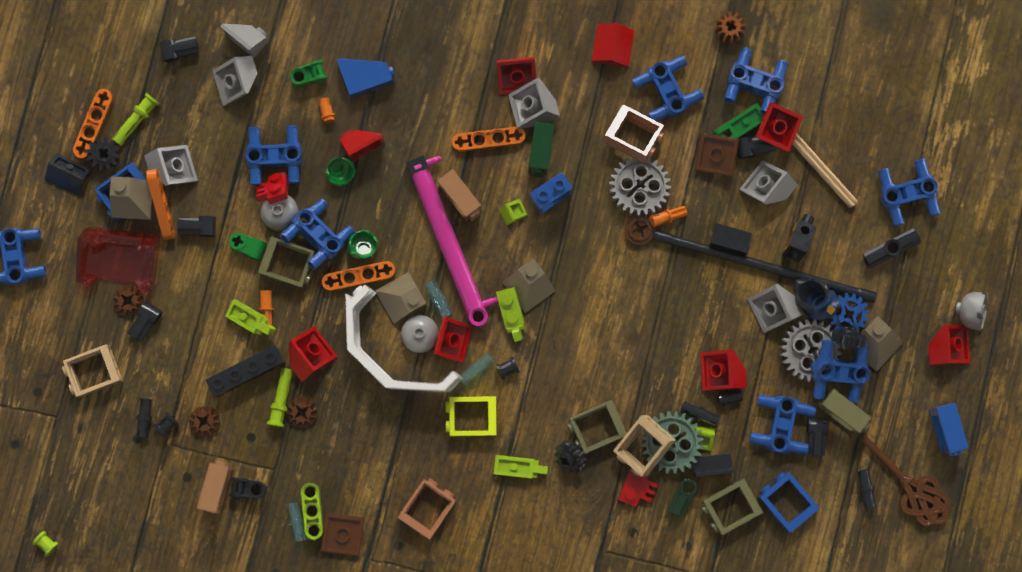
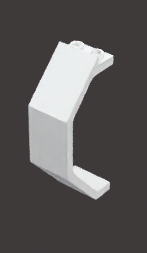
[346,285,463,392]

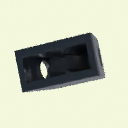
[782,214,816,262]

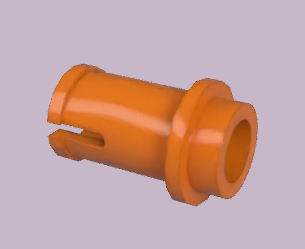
[318,98,336,123]

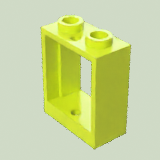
[446,396,496,436]

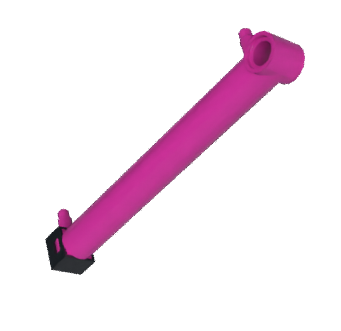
[406,155,498,327]

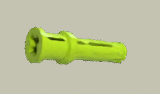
[112,93,160,146]
[267,368,294,428]

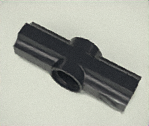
[862,228,921,269]

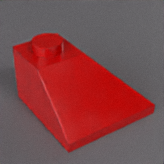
[755,102,803,152]
[339,130,385,162]
[928,324,971,365]
[288,326,338,382]
[700,349,747,391]

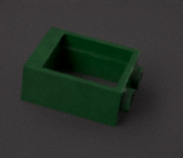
[528,121,554,177]

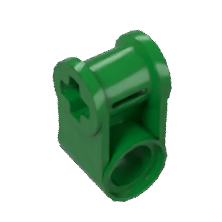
[290,60,328,88]
[229,232,268,261]

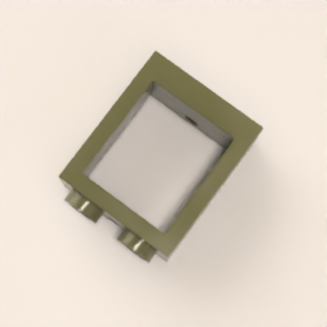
[258,236,316,289]
[817,389,871,434]
[567,400,627,454]
[701,478,763,535]

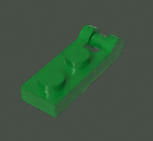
[712,103,764,139]

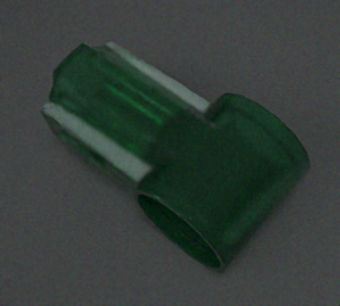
[667,478,697,517]

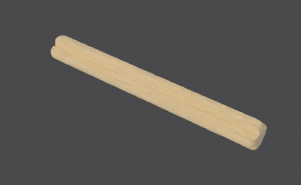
[792,134,858,208]

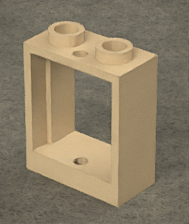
[62,344,123,398]
[613,415,676,477]

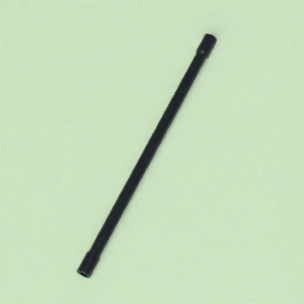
[653,229,877,303]

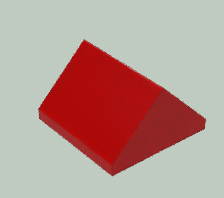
[591,23,635,68]
[497,57,536,94]
[434,317,473,363]

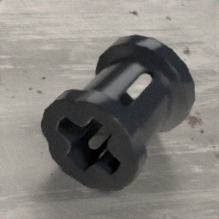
[496,357,520,380]
[154,412,179,437]

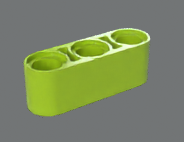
[301,483,324,540]

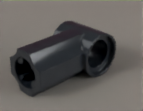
[159,37,199,63]
[738,137,775,159]
[177,216,216,237]
[127,301,163,342]
[807,417,829,456]

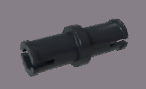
[136,398,153,438]
[680,401,720,427]
[857,469,877,509]

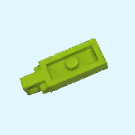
[496,287,525,342]
[225,299,276,335]
[494,455,548,478]

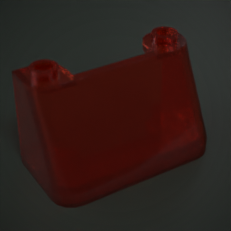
[76,227,160,292]

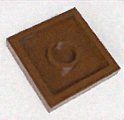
[695,133,740,177]
[321,513,365,556]

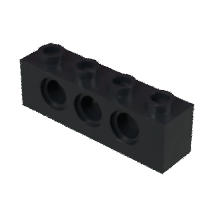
[206,345,286,398]

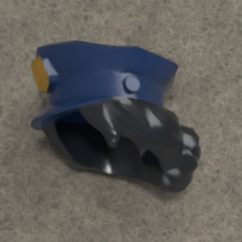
[793,278,839,321]

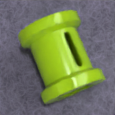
[32,531,59,557]

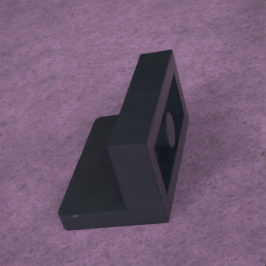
[45,153,91,196]
[709,223,752,255]
[692,453,734,477]

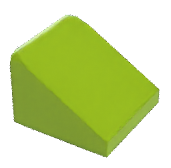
[499,199,528,225]
[695,425,715,451]

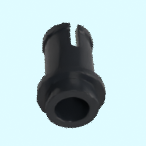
[717,389,743,406]

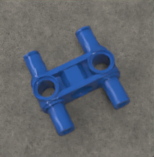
[724,47,788,115]
[631,55,704,122]
[245,125,303,186]
[878,158,941,226]
[280,198,355,270]
[0,228,47,285]
[811,340,870,402]
[749,394,816,455]

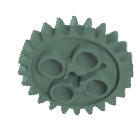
[641,411,704,474]

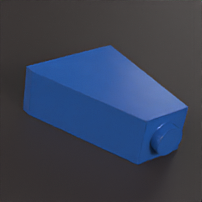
[337,59,395,98]

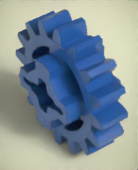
[829,293,870,330]

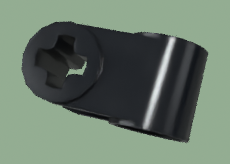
[229,477,268,498]

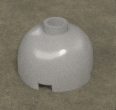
[261,195,299,232]
[956,292,988,331]
[401,315,439,353]

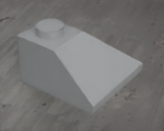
[220,24,268,58]
[212,56,257,106]
[508,78,560,129]
[144,145,198,186]
[739,160,798,204]
[748,284,804,333]

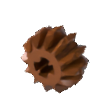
[714,11,747,44]

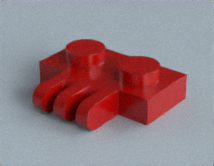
[256,171,288,205]
[618,467,659,507]

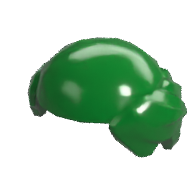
[325,157,356,187]
[348,229,378,259]

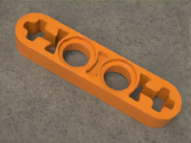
[73,89,114,160]
[452,127,525,152]
[146,169,175,240]
[322,261,396,291]

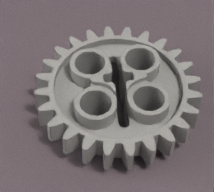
[609,158,671,217]
[779,319,842,381]

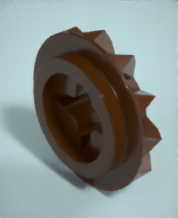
[624,214,655,245]
[113,286,144,316]
[287,397,318,428]
[189,406,220,437]

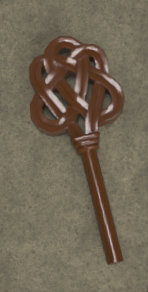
[862,437,951,526]

